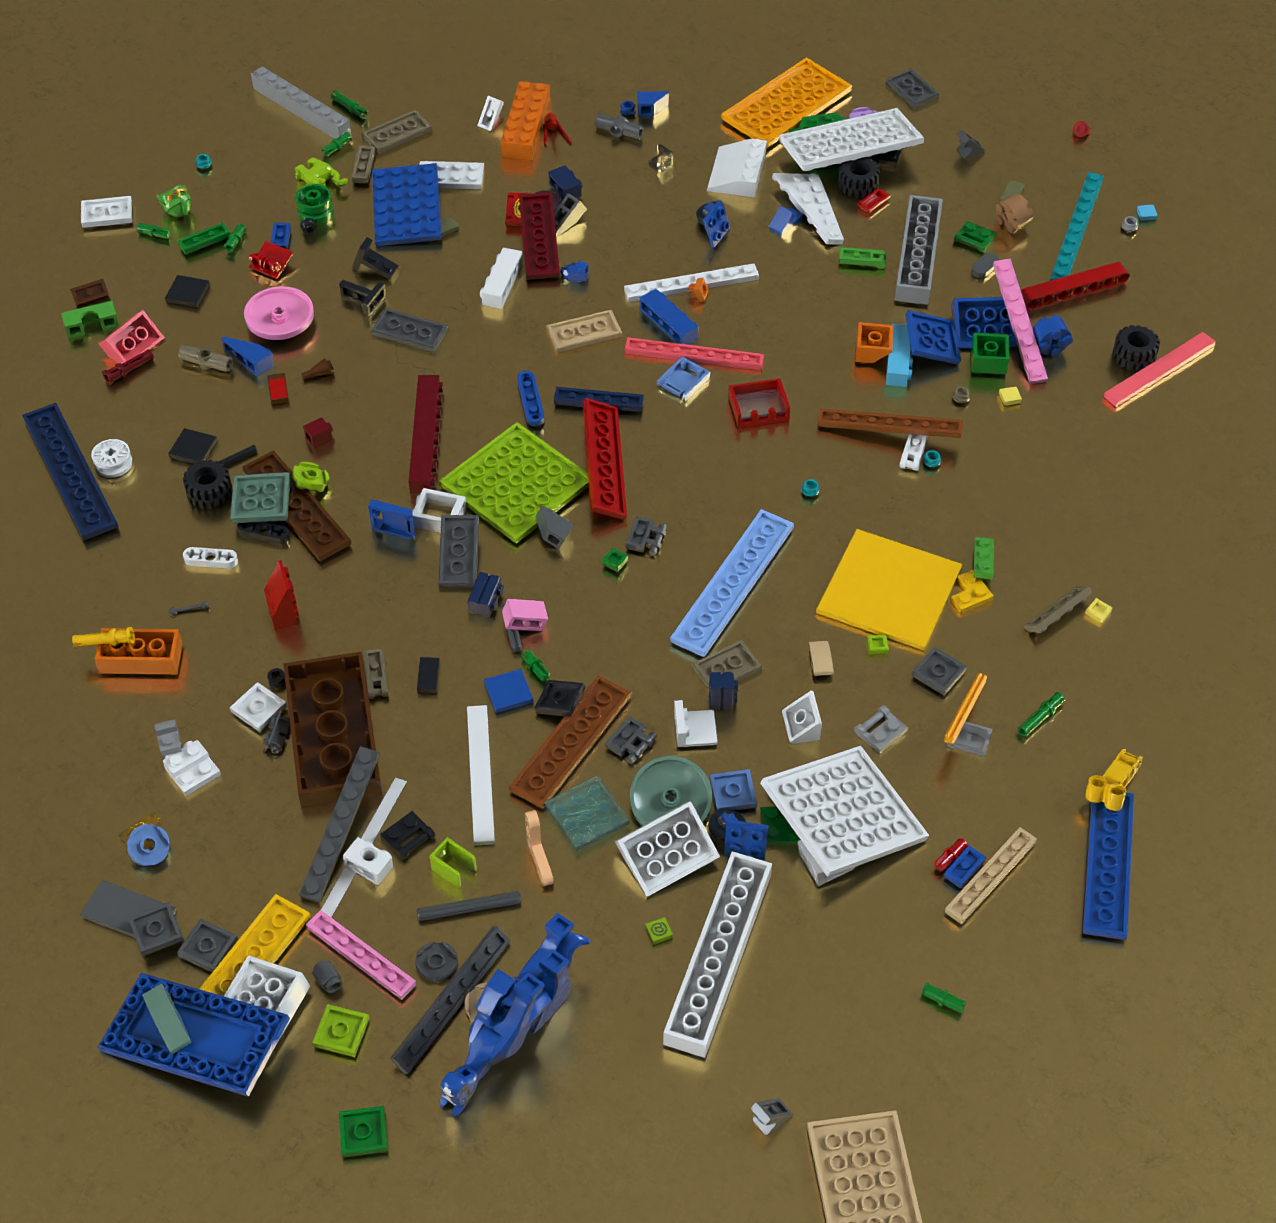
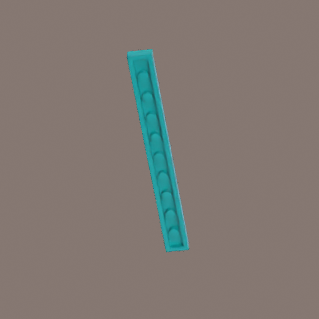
[1050,172,1104,281]

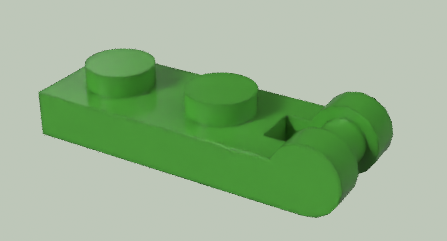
[839,247,887,269]

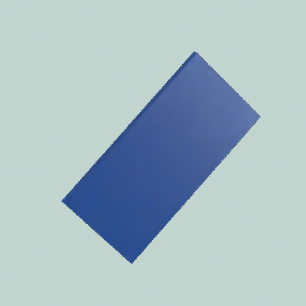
[97,973,290,1096]

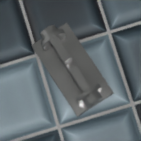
[263,711,290,754]

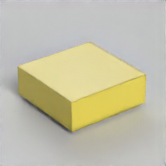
[999,387,1022,406]
[1085,598,1112,623]

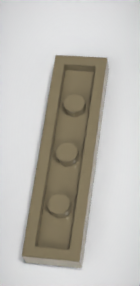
[1024,586,1092,633]

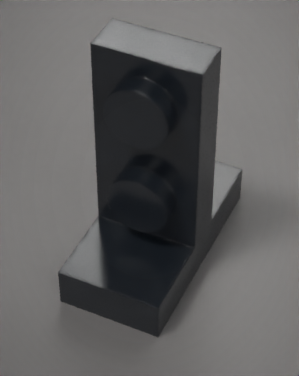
[352,237,399,280]
[339,280,386,317]

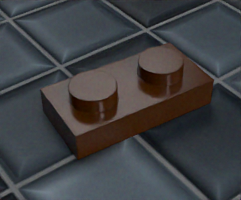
[70,279,109,306]

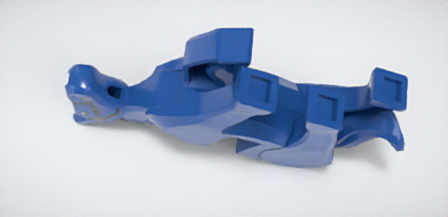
[440,913,591,1116]

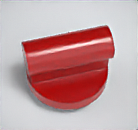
[1073,121,1091,137]

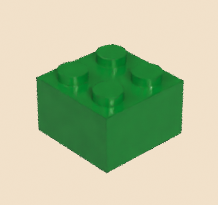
[971,333,1009,374]

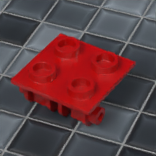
[249,241,294,279]

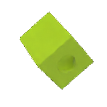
[430,837,477,888]

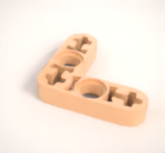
[525,810,554,887]

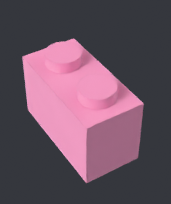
[502,599,548,631]

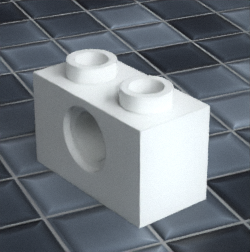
[343,837,393,886]

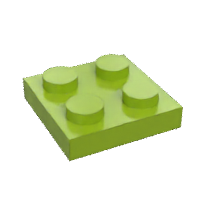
[312,1004,370,1057]

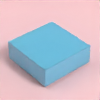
[1136,205,1158,221]

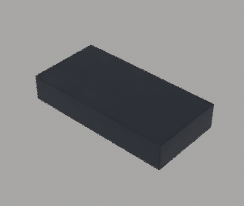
[417,657,440,693]

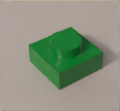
[602,548,628,572]

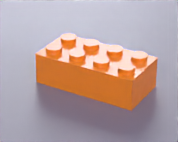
[94,628,183,675]

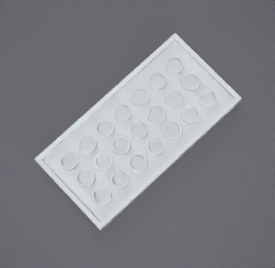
[779,108,924,171]

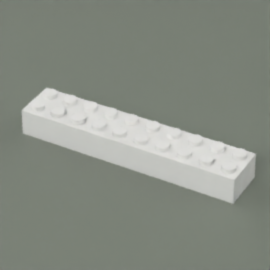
[663,851,772,1058]

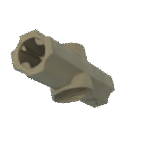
[178,345,233,372]

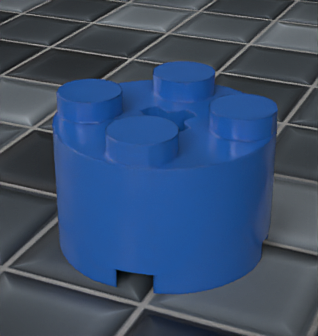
[1032,315,1073,357]

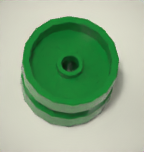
[295,184,334,225]

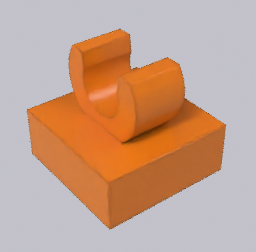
[688,278,709,302]

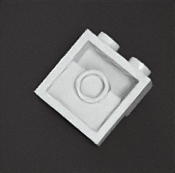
[163,740,221,796]

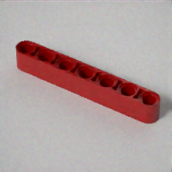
[1021,262,1130,310]

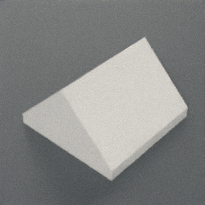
[782,691,822,744]

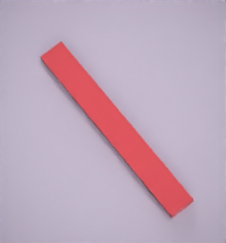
[1104,332,1216,407]
[624,337,764,371]

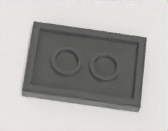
[886,69,939,109]

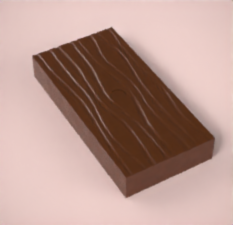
[283,652,382,807]

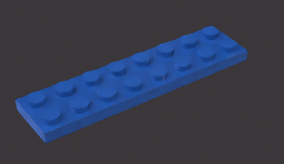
[1083,792,1134,940]

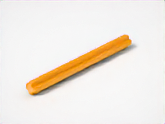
[944,673,987,744]

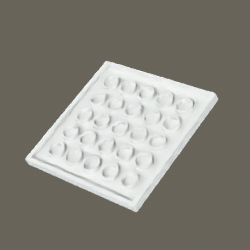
[760,746,929,877]

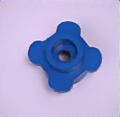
[620,101,636,115]

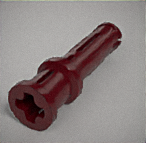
[102,349,154,385]

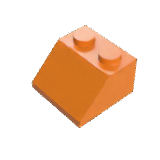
[855,322,893,363]

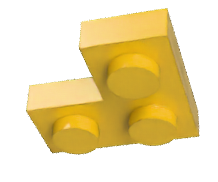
[951,570,994,614]

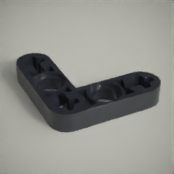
[237,522,290,545]

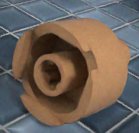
[996,193,1033,234]

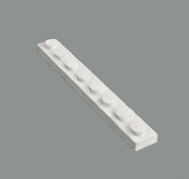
[624,264,759,302]

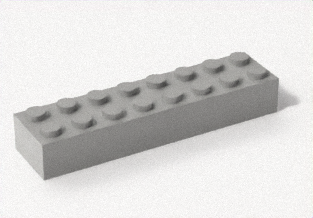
[894,195,943,305]

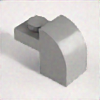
[155,719,182,756]

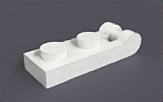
[900,434,928,471]

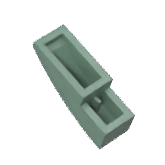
[142,983,192,1054]

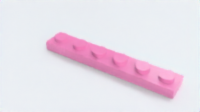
[306,910,416,1000]

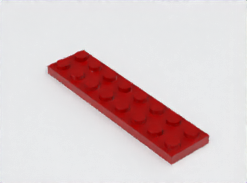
[583,398,627,520]

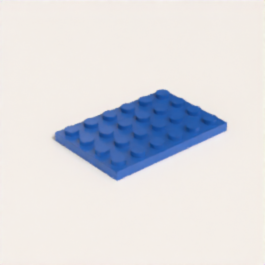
[372,163,442,246]

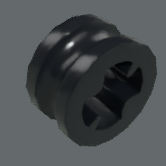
[301,218,317,235]
[267,668,285,688]

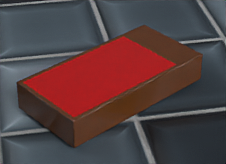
[267,373,289,405]

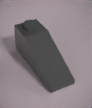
[554,193,587,238]

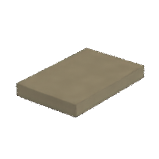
[692,640,762,689]

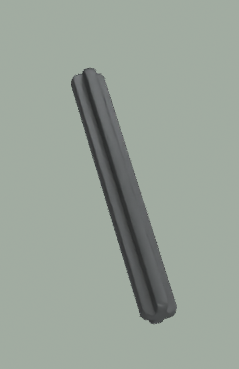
[417,891,521,921]

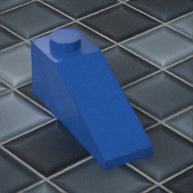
[221,337,274,376]

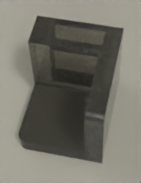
[649,144,673,172]

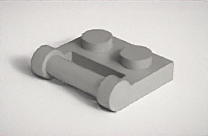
[854,705,908,754]

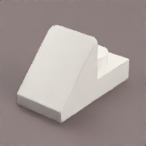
[478,96,504,131]

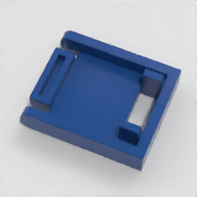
[368,499,415,540]

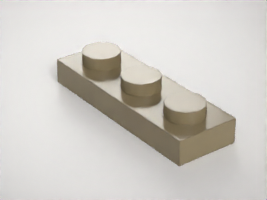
[351,146,375,183]

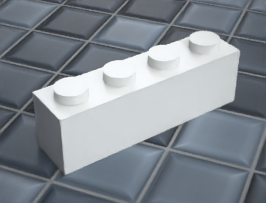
[480,248,523,309]

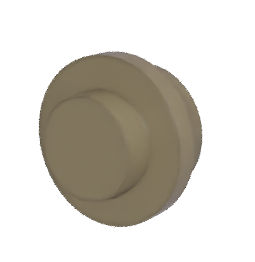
[952,386,970,403]

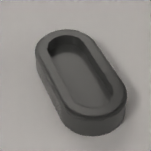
[971,253,999,278]

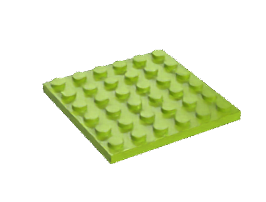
[439,422,589,544]

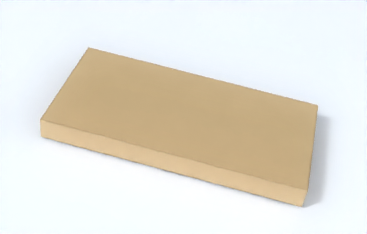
[546,310,622,353]

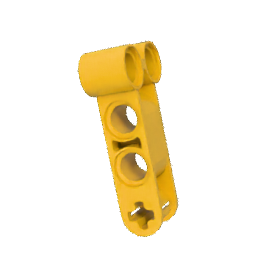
[1085,749,1143,811]

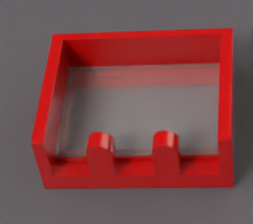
[728,378,790,429]

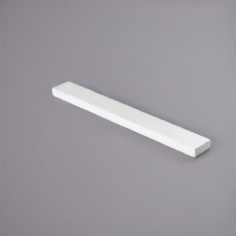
[467,705,495,846]

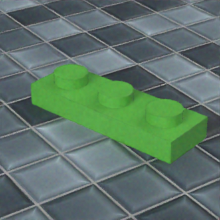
[974,537,994,580]

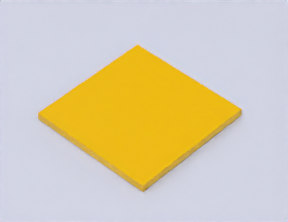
[816,529,963,651]

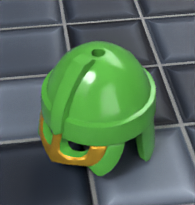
[156,184,191,218]

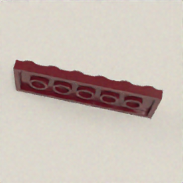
[519,192,560,279]

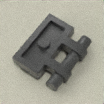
[625,516,667,556]
[606,716,657,764]

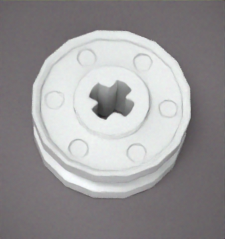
[91,439,133,478]

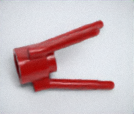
[543,113,572,145]

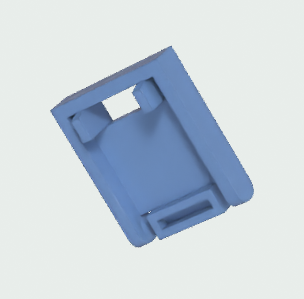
[657,357,710,401]

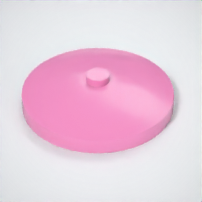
[244,286,314,340]

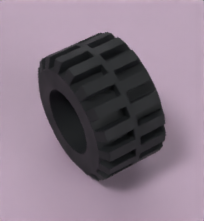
[838,157,880,198]
[1112,325,1160,371]
[183,460,232,509]

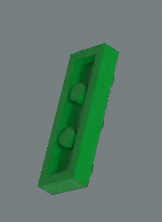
[177,222,230,255]

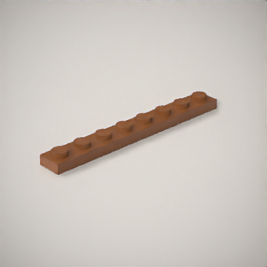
[817,408,963,438]

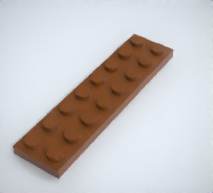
[509,675,631,809]

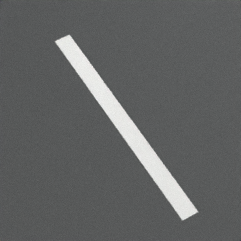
[321,777,407,917]

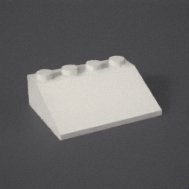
[707,139,767,198]
[615,801,720,897]
[224,955,310,1043]

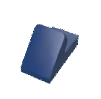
[769,206,803,236]

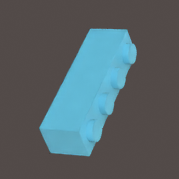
[886,323,913,387]

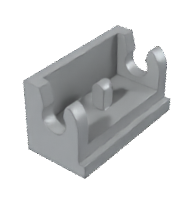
[946,718,993,757]

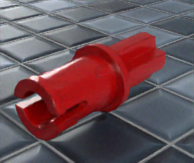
[934,838,968,871]

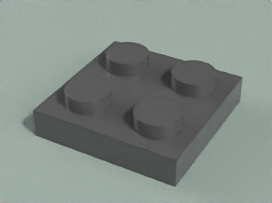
[912,647,967,696]
[128,902,184,957]
[177,918,238,972]

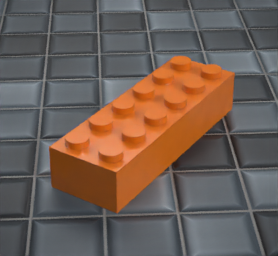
[500,81,550,161]

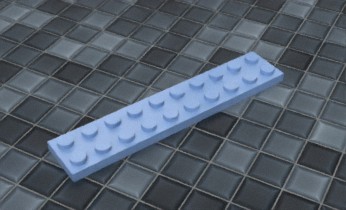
[670,509,794,657]

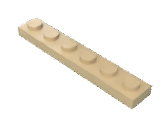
[945,827,1037,925]

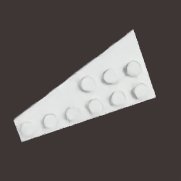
[772,173,844,245]

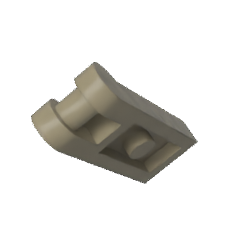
[364,648,389,699]

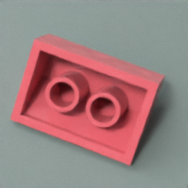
[98,310,165,364]

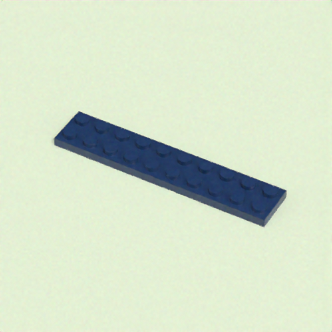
[22,403,119,541]

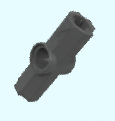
[595,113,643,140]

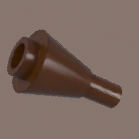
[301,358,334,380]

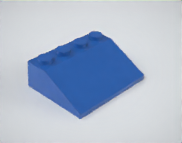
[951,296,1023,349]

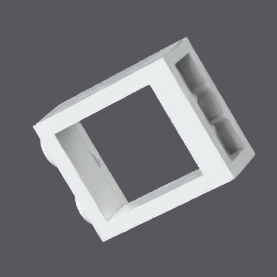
[412,488,467,533]

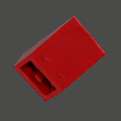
[264,560,299,630]

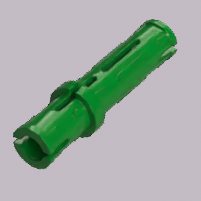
[331,90,369,119]
[1017,692,1065,737]

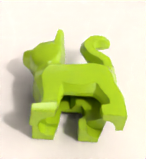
[295,157,348,186]

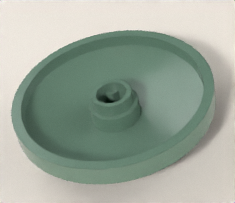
[630,756,712,826]

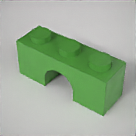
[61,301,119,339]

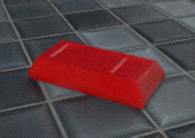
[857,188,891,213]

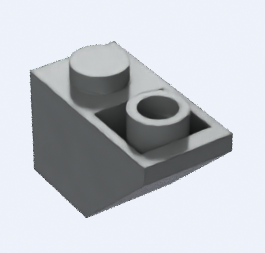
[535,505,574,549]

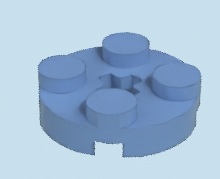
[126,824,170,866]

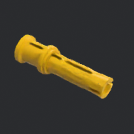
[72,627,135,647]

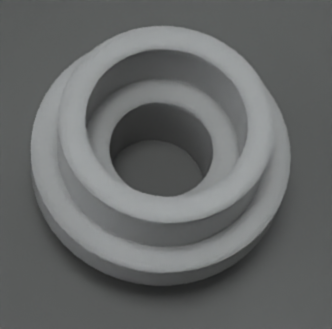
[1122,216,1139,232]

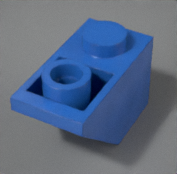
[637,91,669,117]

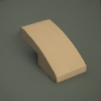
[809,641,834,676]

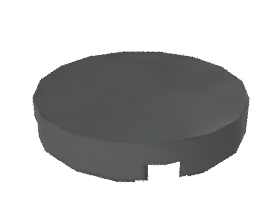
[415,942,458,983]

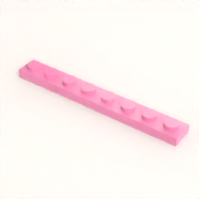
[993,258,1048,385]

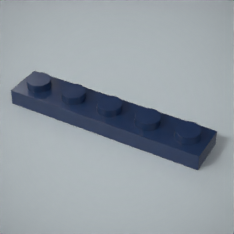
[554,387,644,412]

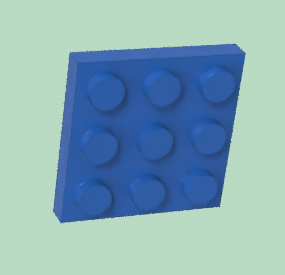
[905,310,961,365]

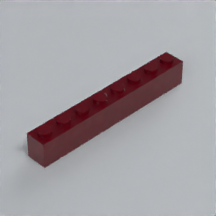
[408,375,443,494]

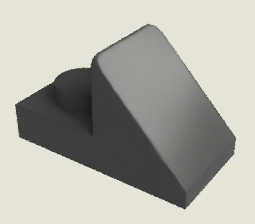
[957,129,986,159]
[751,1098,793,1135]

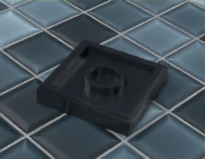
[165,275,210,308]
[168,428,218,464]
[534,680,585,717]

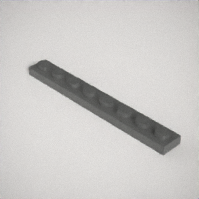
[299,746,380,904]
[390,926,510,1074]

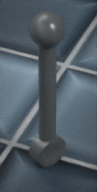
[169,601,209,616]

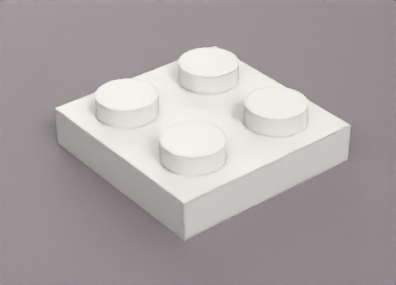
[230,682,287,732]

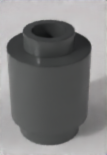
[312,961,343,993]

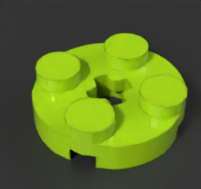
[292,462,329,492]

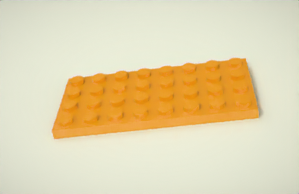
[721,57,852,148]

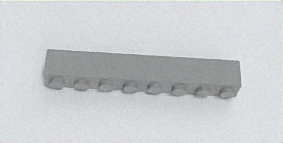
[251,66,351,139]

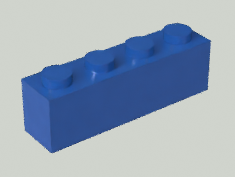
[640,288,699,345]

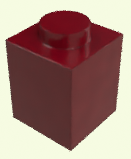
[303,417,333,449]

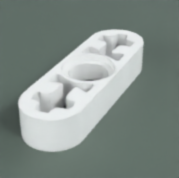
[183,547,238,569]

